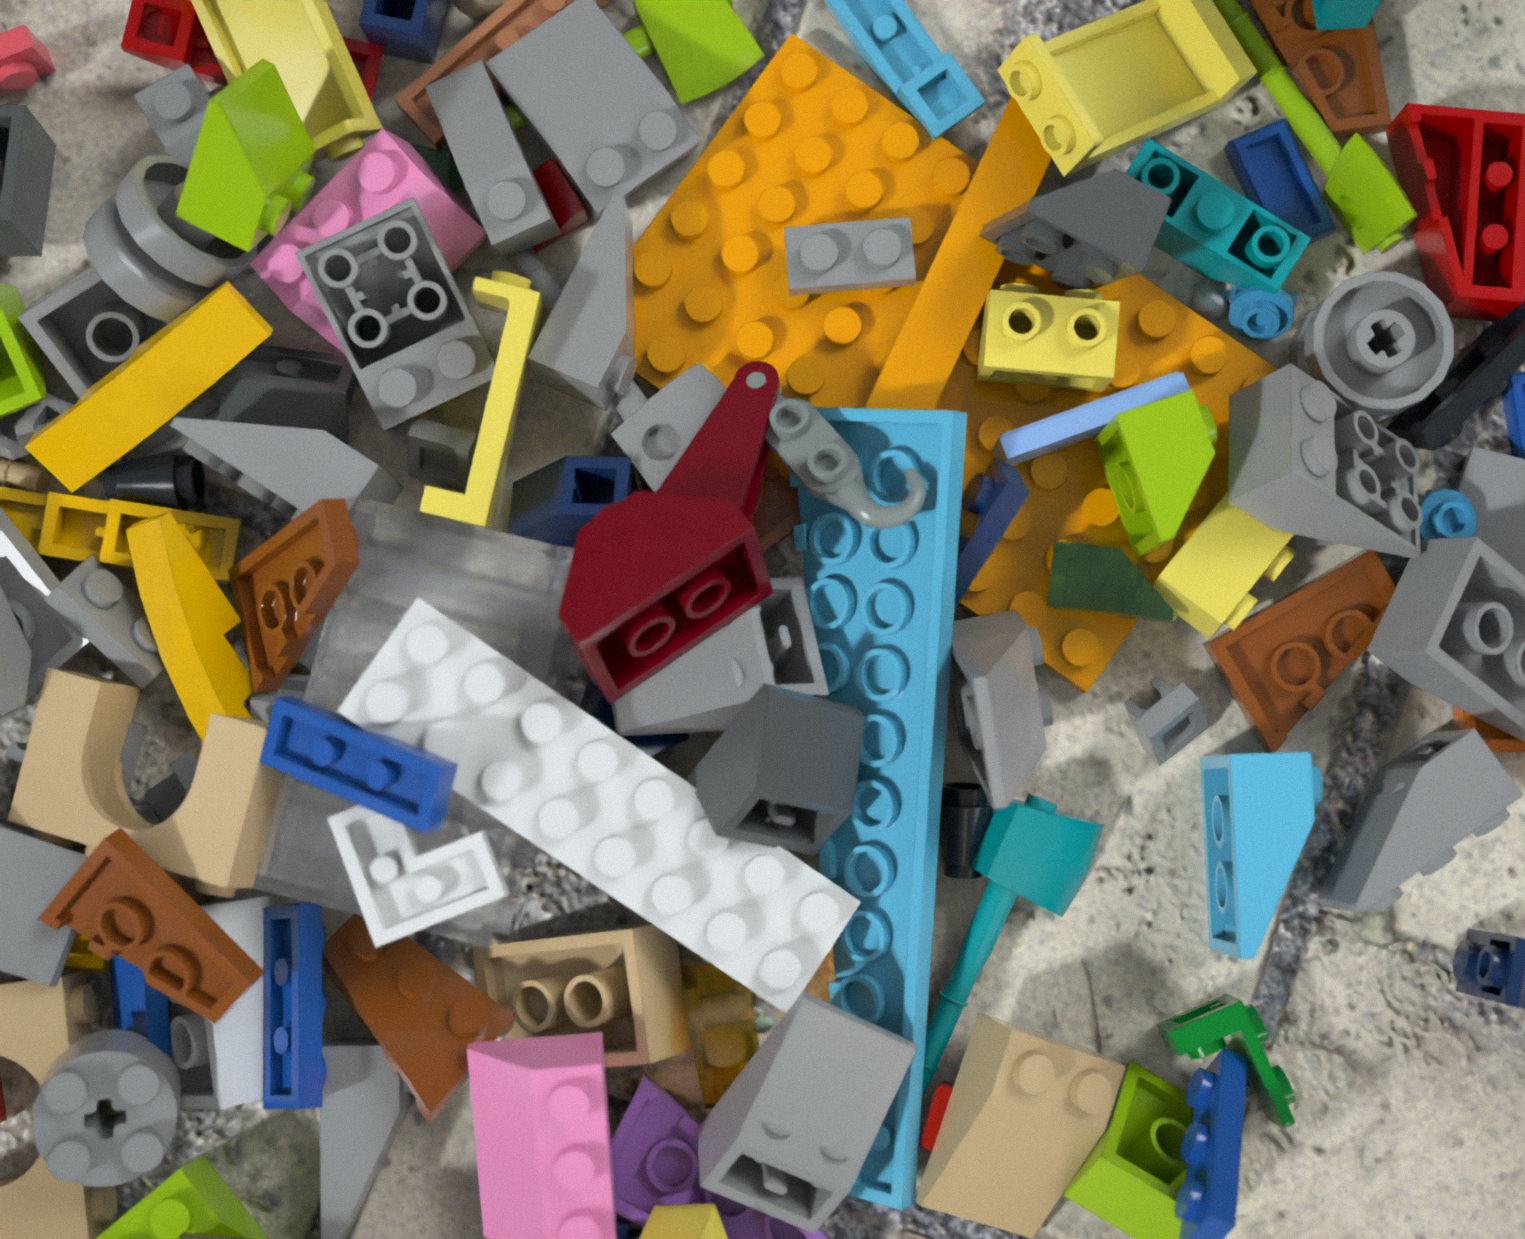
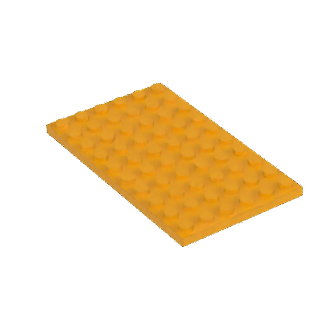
[633,33,1278,694]

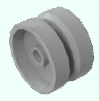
[83,154,258,322]
[1289,271,1454,423]

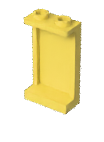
[191,0,382,176]
[997,0,1258,177]
[419,271,544,530]

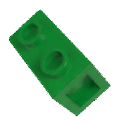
[1156,994,1296,1129]

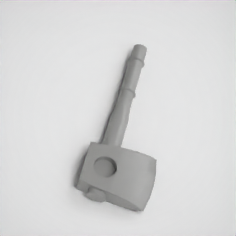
[507,248,727,492]

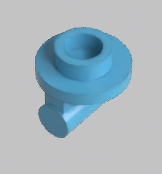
[1228,284,1298,340]
[1418,489,1476,539]

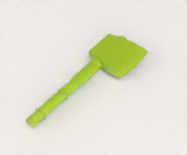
[504,0,765,131]
[1212,0,1418,255]

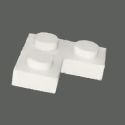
[327,805,509,948]

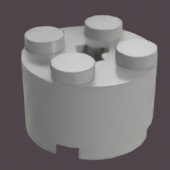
[32,1029,181,1187]

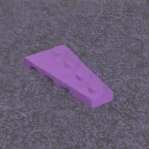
[611,1073,833,1239]

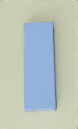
[992,371,1190,466]

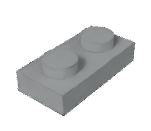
[784,217,916,296]
[44,555,165,689]

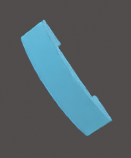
[823,0,986,141]

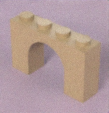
[8,668,292,898]
[0,971,117,1239]

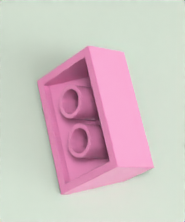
[249,128,488,354]
[467,1032,617,1239]

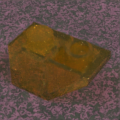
[682,962,761,1109]

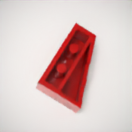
[1385,103,1525,322]

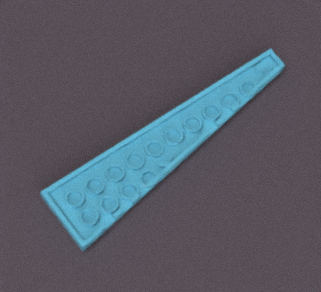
[789,407,967,1211]

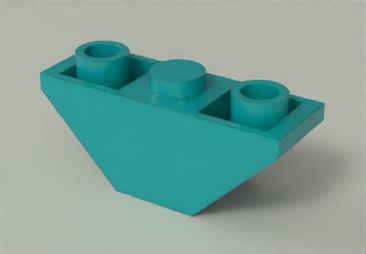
[1125,138,1312,294]

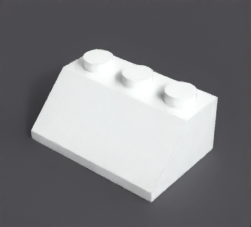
[168,896,270,1109]

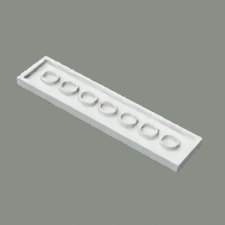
[337,597,861,1013]

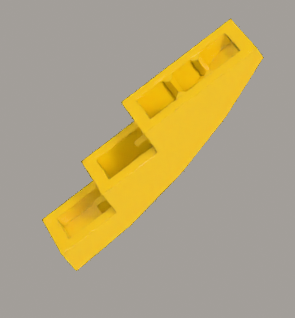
[24,281,273,493]
[0,487,242,583]
[126,512,255,741]

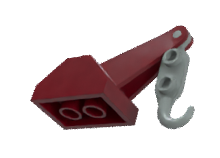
[557,361,926,704]

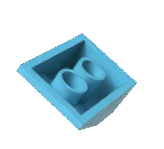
[1200,752,1323,959]

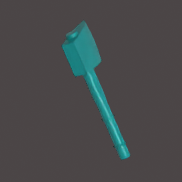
[922,793,1104,1099]

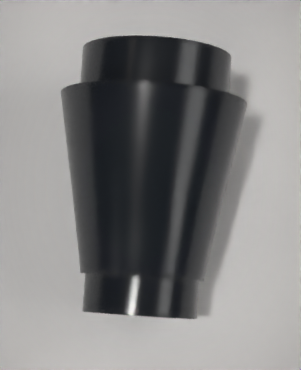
[103,448,206,511]
[939,782,996,879]

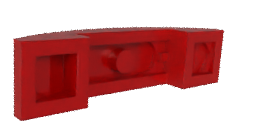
[121,0,384,103]

